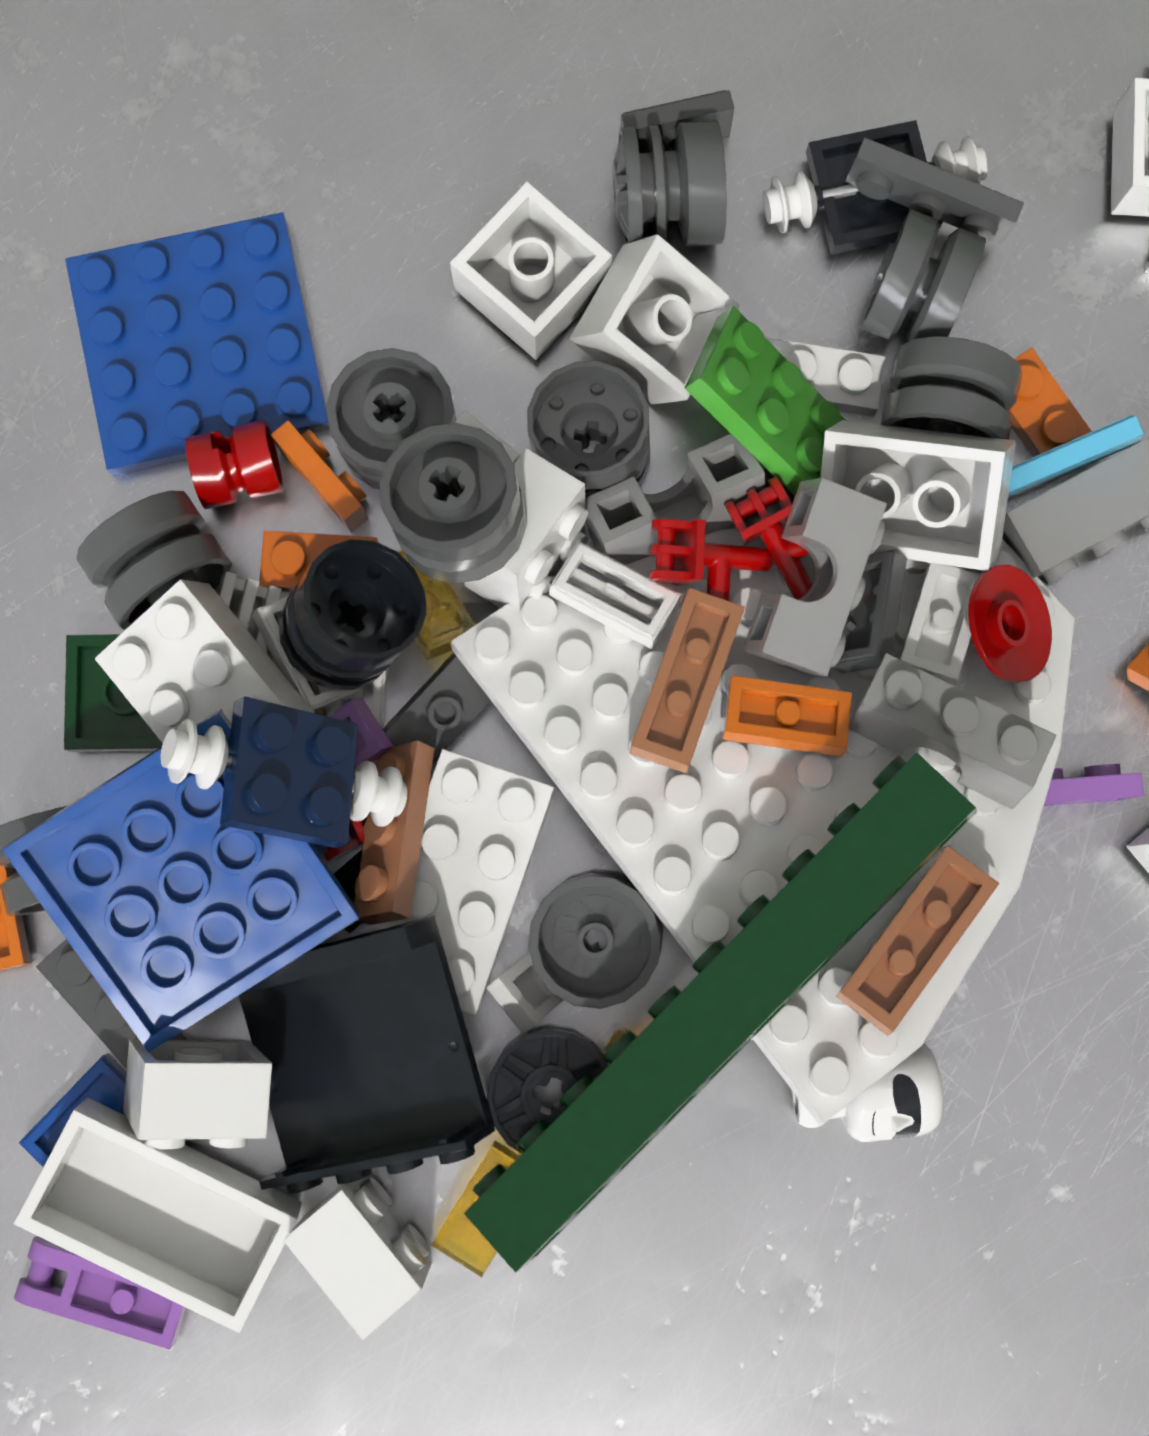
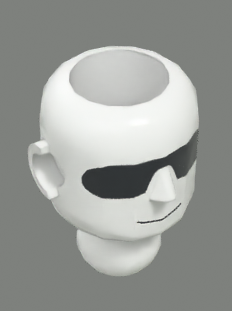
[791,1043,944,1142]

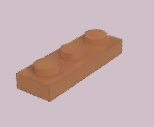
[629,588,745,774]
[354,740,435,925]
[836,845,1000,1036]

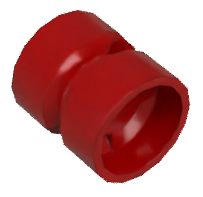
[185,419,284,510]

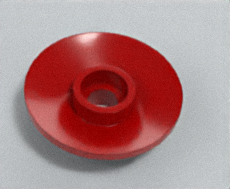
[968,565,1052,683]

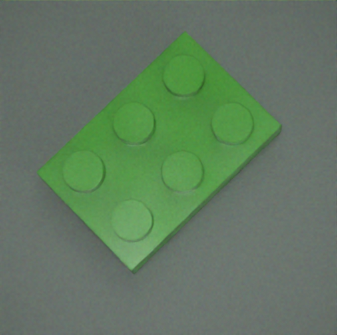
[685,306,846,496]

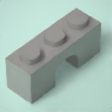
[585,434,767,565]
[742,477,887,676]
[849,653,1057,809]

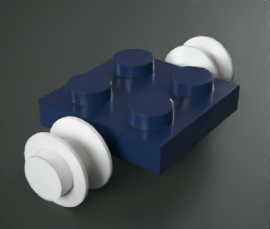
[161,696,407,848]

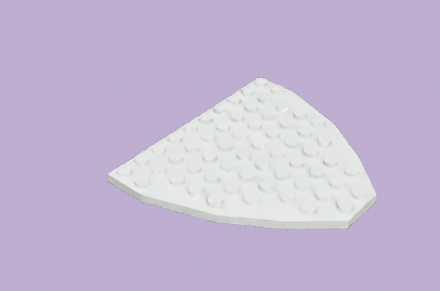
[451,526,1075,1126]

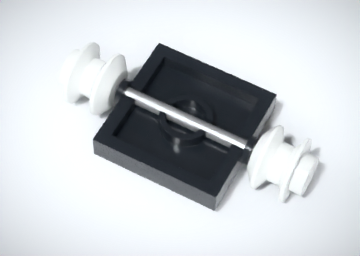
[763,120,988,255]

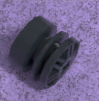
[279,539,427,690]
[486,1023,609,1153]

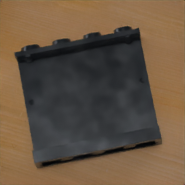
[239,915,495,1194]

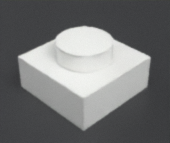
[486,952,563,1034]

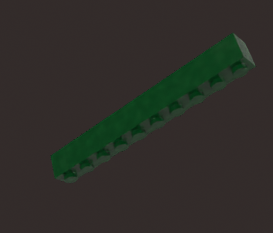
[464,752,977,1273]

